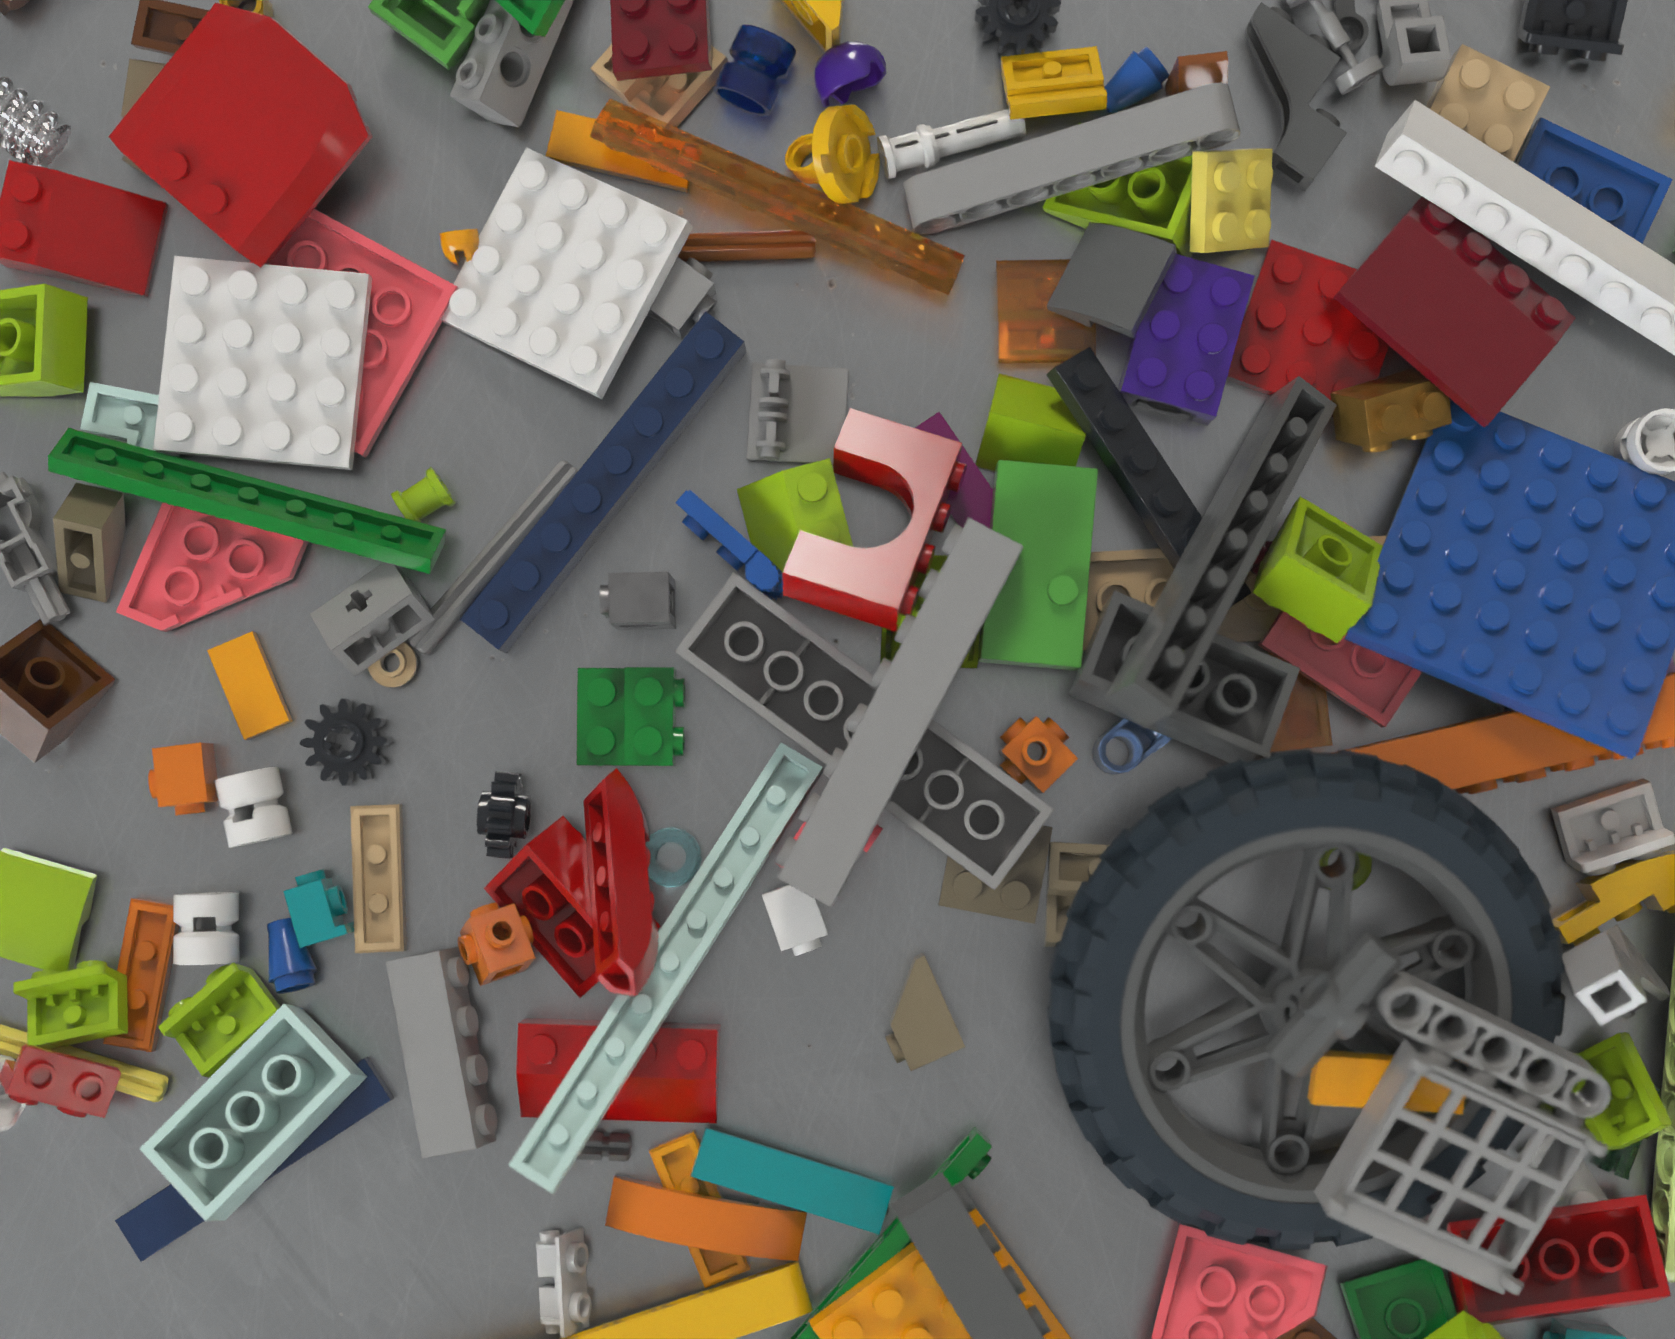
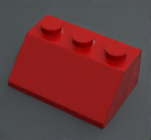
[484,816,661,998]

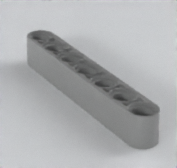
[903,83,1241,234]

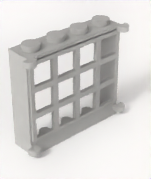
[1314,1037,1609,1295]

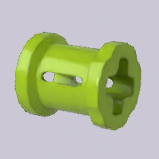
[391,467,456,522]

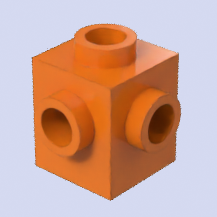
[998,716,1078,793]
[457,903,535,986]

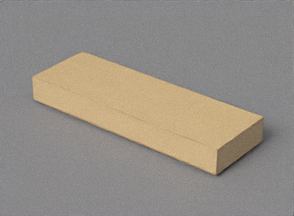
[350,804,407,953]

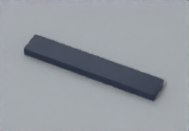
[115,1057,394,1262]

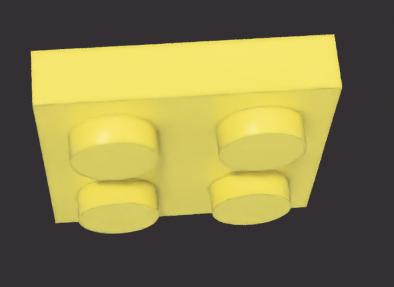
[1190,148,1273,253]

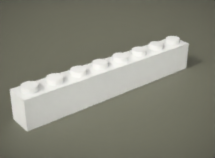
[1375,100,1675,355]

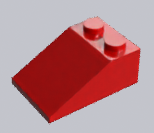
[0,160,168,297]

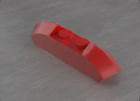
[583,768,658,996]

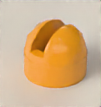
[439,229,479,265]

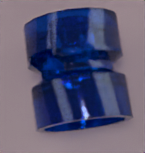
[713,24,797,116]

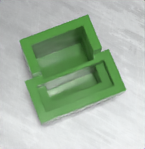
[368,0,490,70]

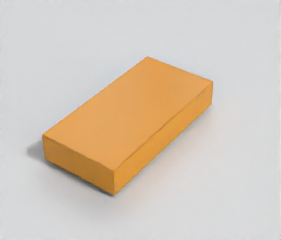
[207,631,293,740]

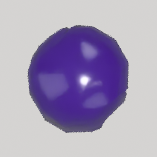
[814,41,887,108]

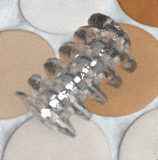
[0,77,71,168]

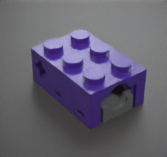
[1118,254,1255,426]

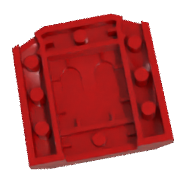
[109,3,373,268]

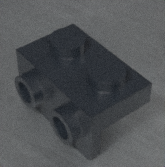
[1517,0,1628,61]

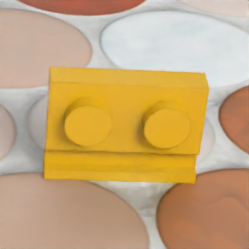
[1001,46,1107,120]

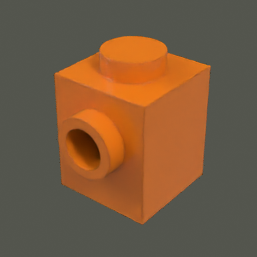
[148,742,218,816]

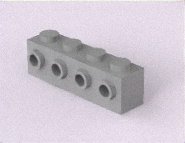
[385,947,497,1158]

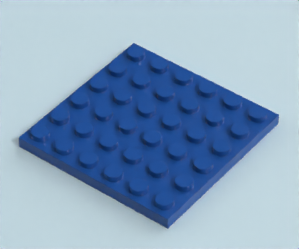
[1344,398,1675,759]

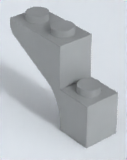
[1562,925,1670,1026]

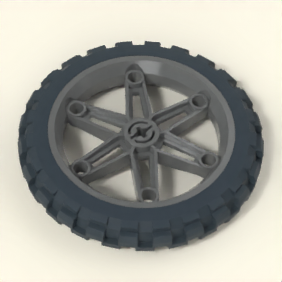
[1047,749,1566,1250]

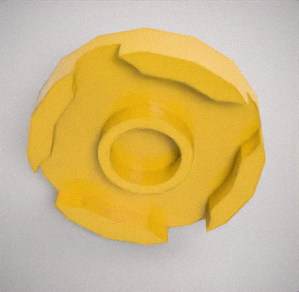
[785,104,880,204]

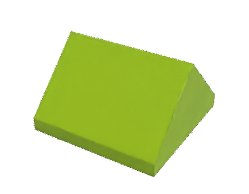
[975,373,1086,473]

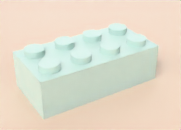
[139,1003,367,1221]

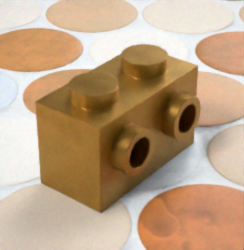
[1330,369,1452,452]

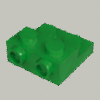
[576,667,685,766]

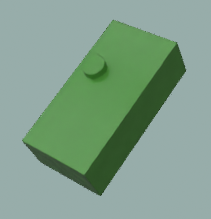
[978,460,1098,671]

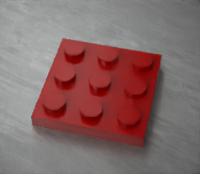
[1226,240,1389,417]

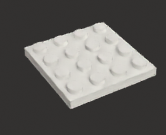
[441,147,693,399]
[153,256,372,470]

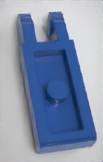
[675,490,784,601]

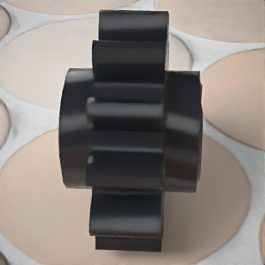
[974,0,1061,54]
[300,698,391,786]
[477,771,531,859]

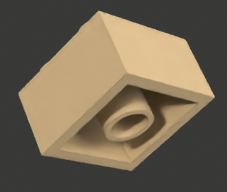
[1426,44,1550,162]

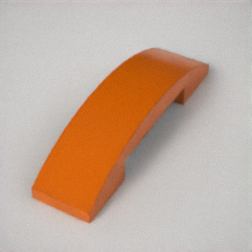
[605,1175,807,1261]

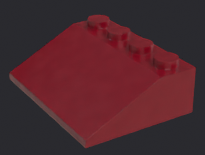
[1334,196,1576,428]

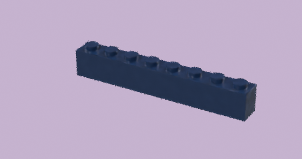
[460,312,747,653]

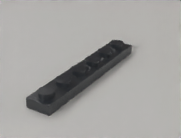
[1046,347,1252,607]

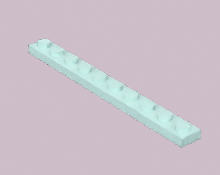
[508,742,823,1195]

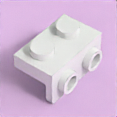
[1551,778,1675,876]

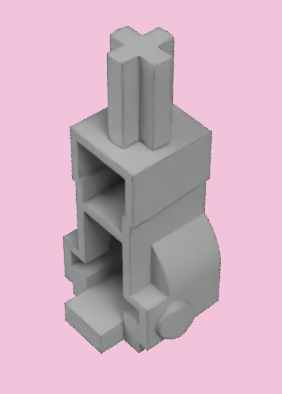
[0,472,71,626]

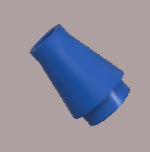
[1104,46,1169,114]
[266,918,318,994]

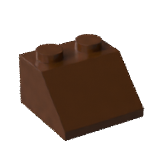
[0,619,115,763]

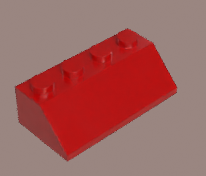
[516,1018,721,1124]
[1447,1195,1671,1325]

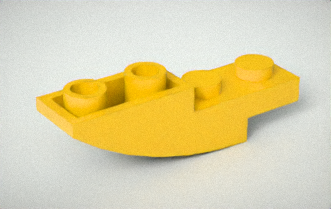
[1552,850,1675,946]

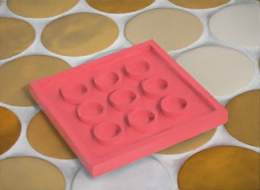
[249,209,458,458]

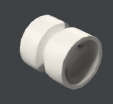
[1613,408,1675,476]
[214,767,293,848]
[173,892,239,965]

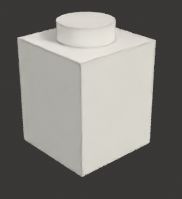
[762,884,828,956]

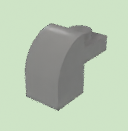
[1376,0,1452,86]

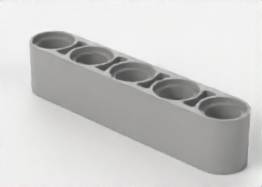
[1372,970,1611,1118]

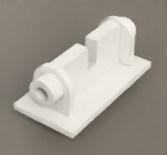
[536,1228,592,1338]

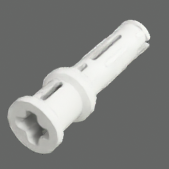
[877,109,1026,179]

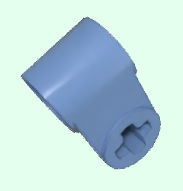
[1092,718,1172,775]

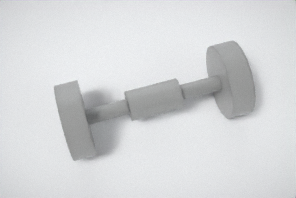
[1286,0,1384,95]

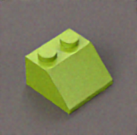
[737,458,853,573]
[1252,496,1383,643]

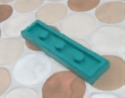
[690,1127,894,1235]

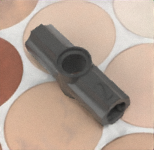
[1265,932,1404,1079]

